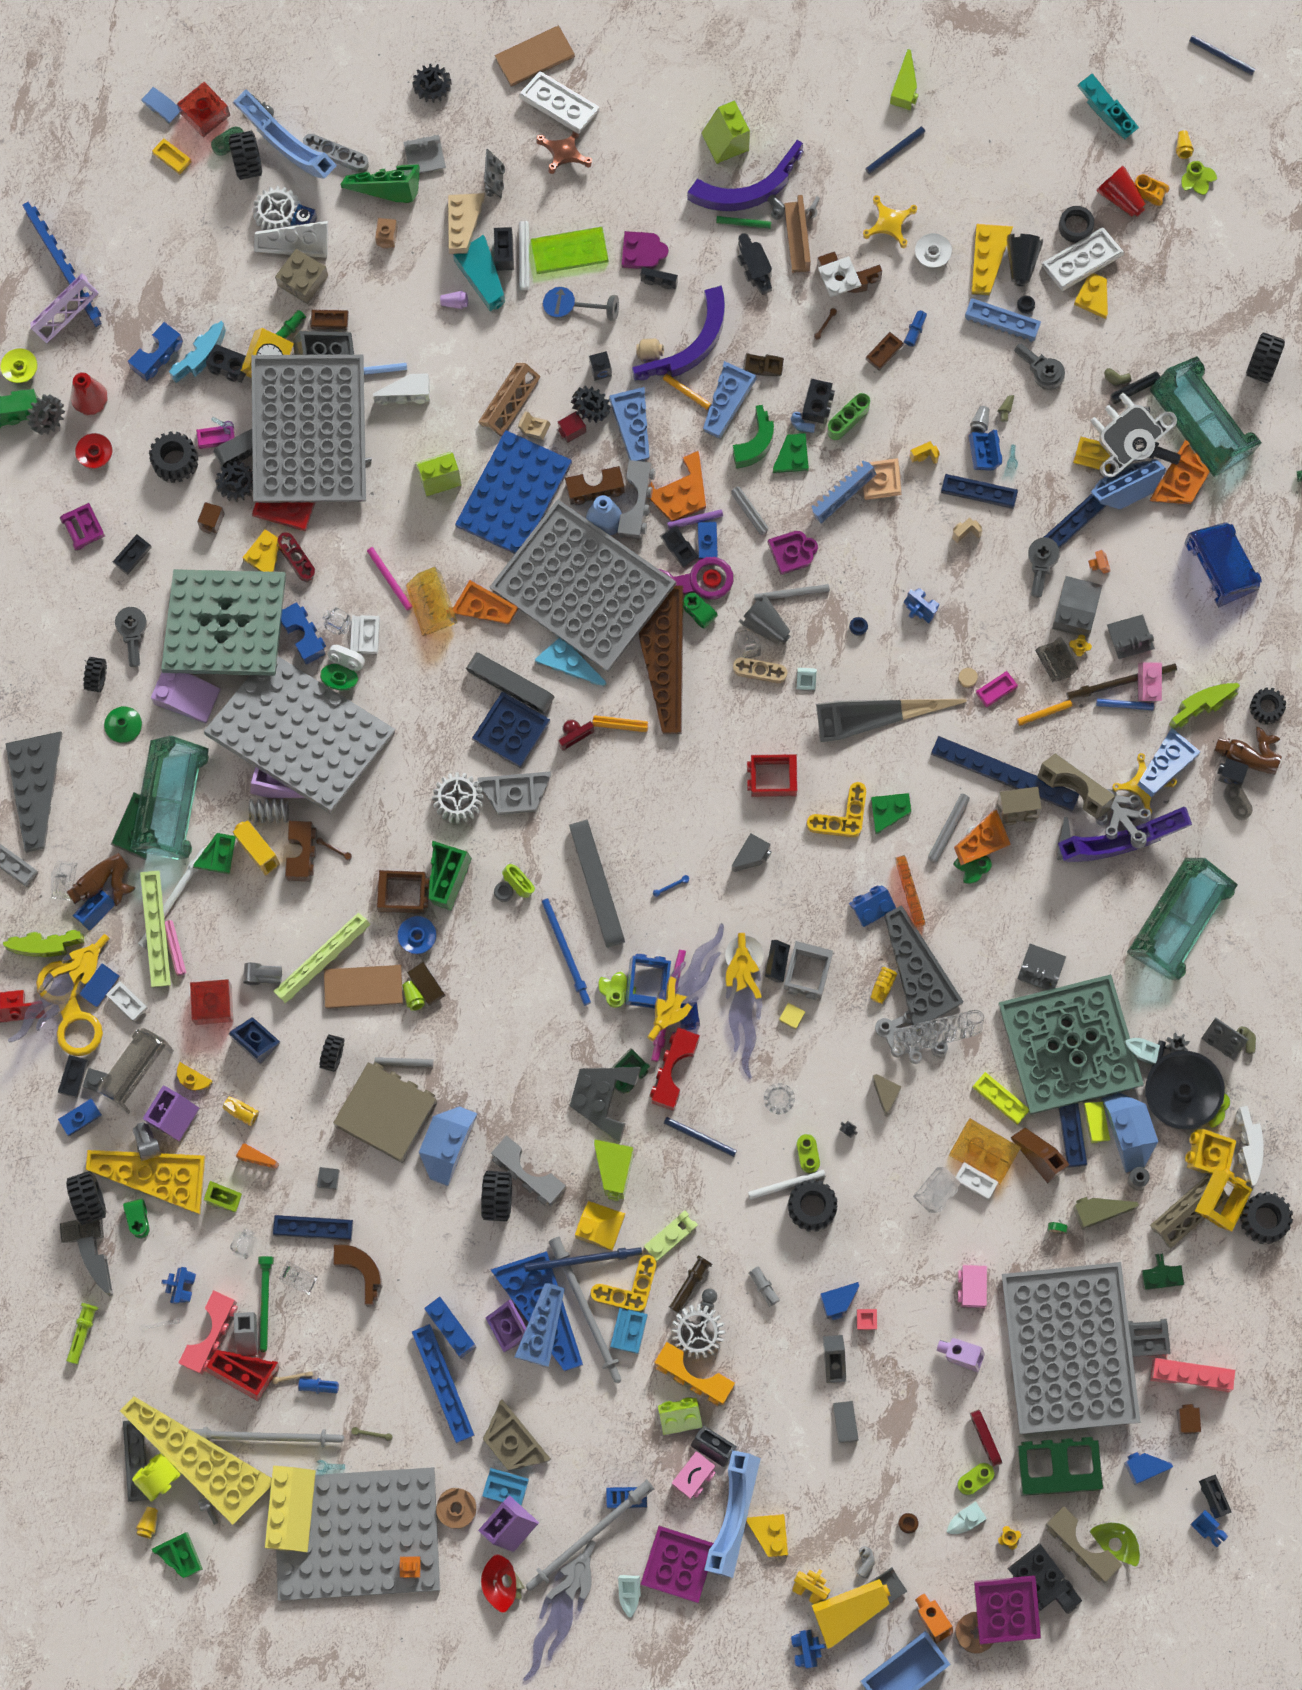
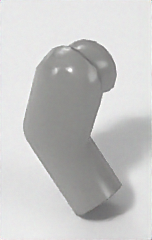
[857,1546,875,1578]

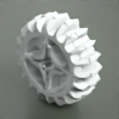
[252,186,301,231]
[432,772,484,824]
[671,1304,725,1359]

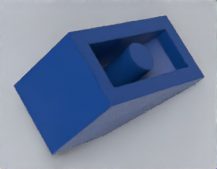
[820,1282,859,1320]
[1124,1452,1173,1485]

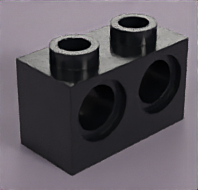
[494,227,514,271]
[206,344,246,383]
[802,378,835,424]

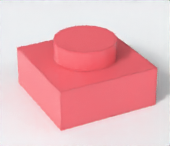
[857,1309,877,1330]

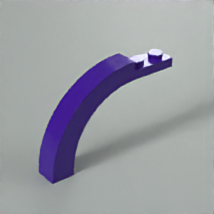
[687,139,804,211]
[632,285,725,381]
[1058,806,1192,862]

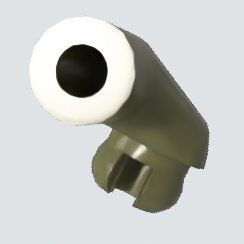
[1104,368,1132,386]
[1237,1026,1256,1054]

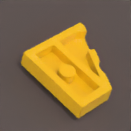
[1074,273,1108,319]
[242,529,279,572]
[746,1514,788,1557]

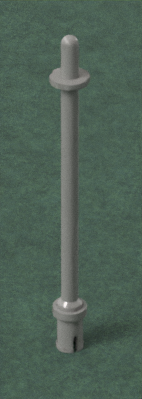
[549,1236,621,1383]
[190,1427,345,1447]
[526,1479,655,1591]

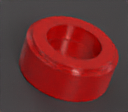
[703,569,721,589]

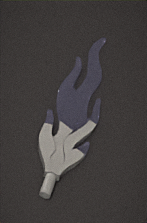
[523,1540,596,1681]

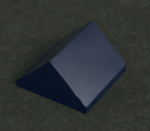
[229,1017,280,1065]

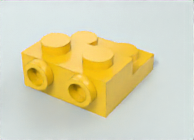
[1185,1129,1236,1174]

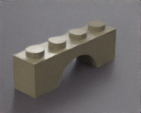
[1037,753,1115,820]
[1045,1506,1123,1583]

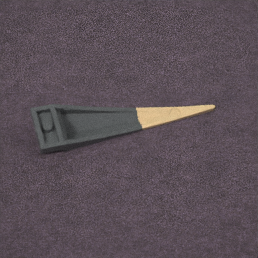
[816,699,967,742]

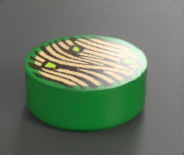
[1047,1222,1068,1234]

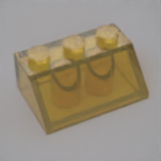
[406,567,458,636]
[949,1118,1021,1185]

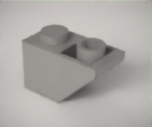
[234,1312,258,1356]

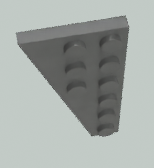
[884,905,964,1031]

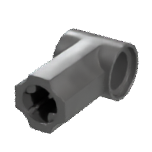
[243,962,282,985]
[133,1122,161,1161]

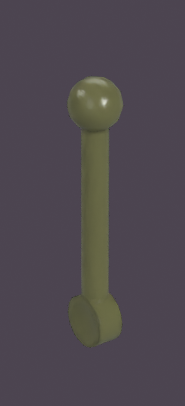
[351,1427,393,1441]

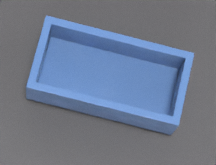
[859,1631,951,1690]

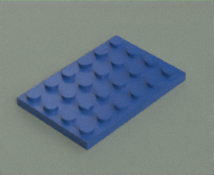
[455,430,572,554]

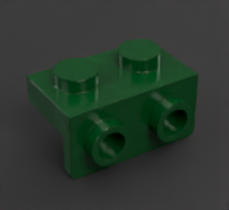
[611,1048,650,1094]

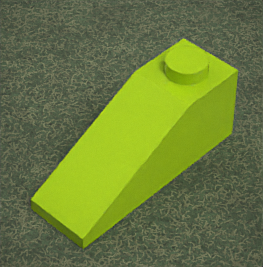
[890,49,919,110]

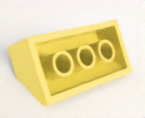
[265,1466,316,1552]

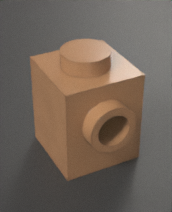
[375,218,398,249]

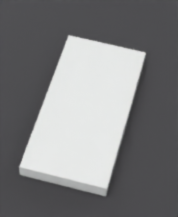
[519,71,599,134]
[1042,227,1124,291]

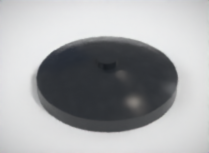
[1145,1051,1225,1130]

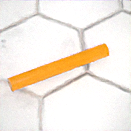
[663,373,712,410]
[1017,700,1072,726]

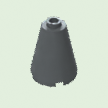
[738,594,791,645]

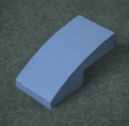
[141,87,182,124]

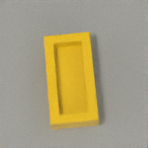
[152,138,192,175]

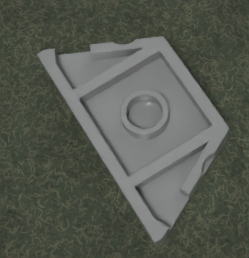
[477,771,551,815]

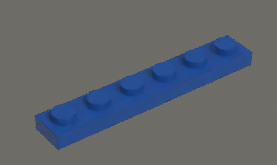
[412,1324,475,1444]

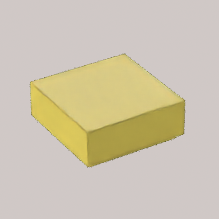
[779,1003,805,1029]

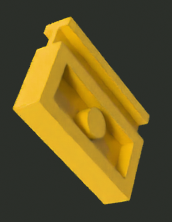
[1073,436,1111,472]

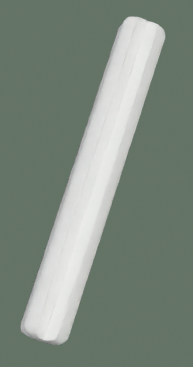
[519,221,530,290]

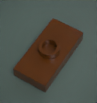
[311,310,349,330]
[865,332,904,371]

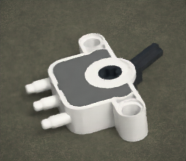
[1090,393,1181,478]

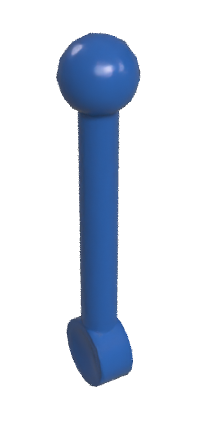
[653,875,689,897]

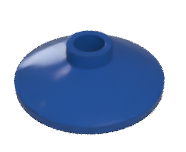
[398,916,436,954]

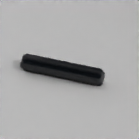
[1110,371,1161,404]

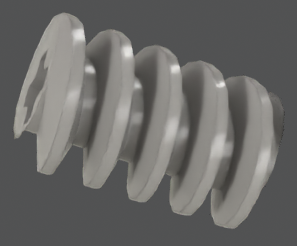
[249,798,289,823]

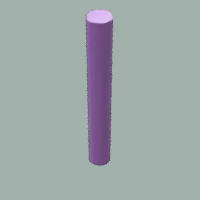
[667,509,723,529]

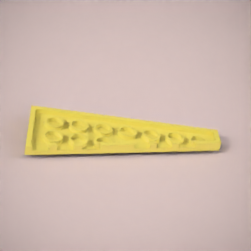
[120,1396,272,1525]

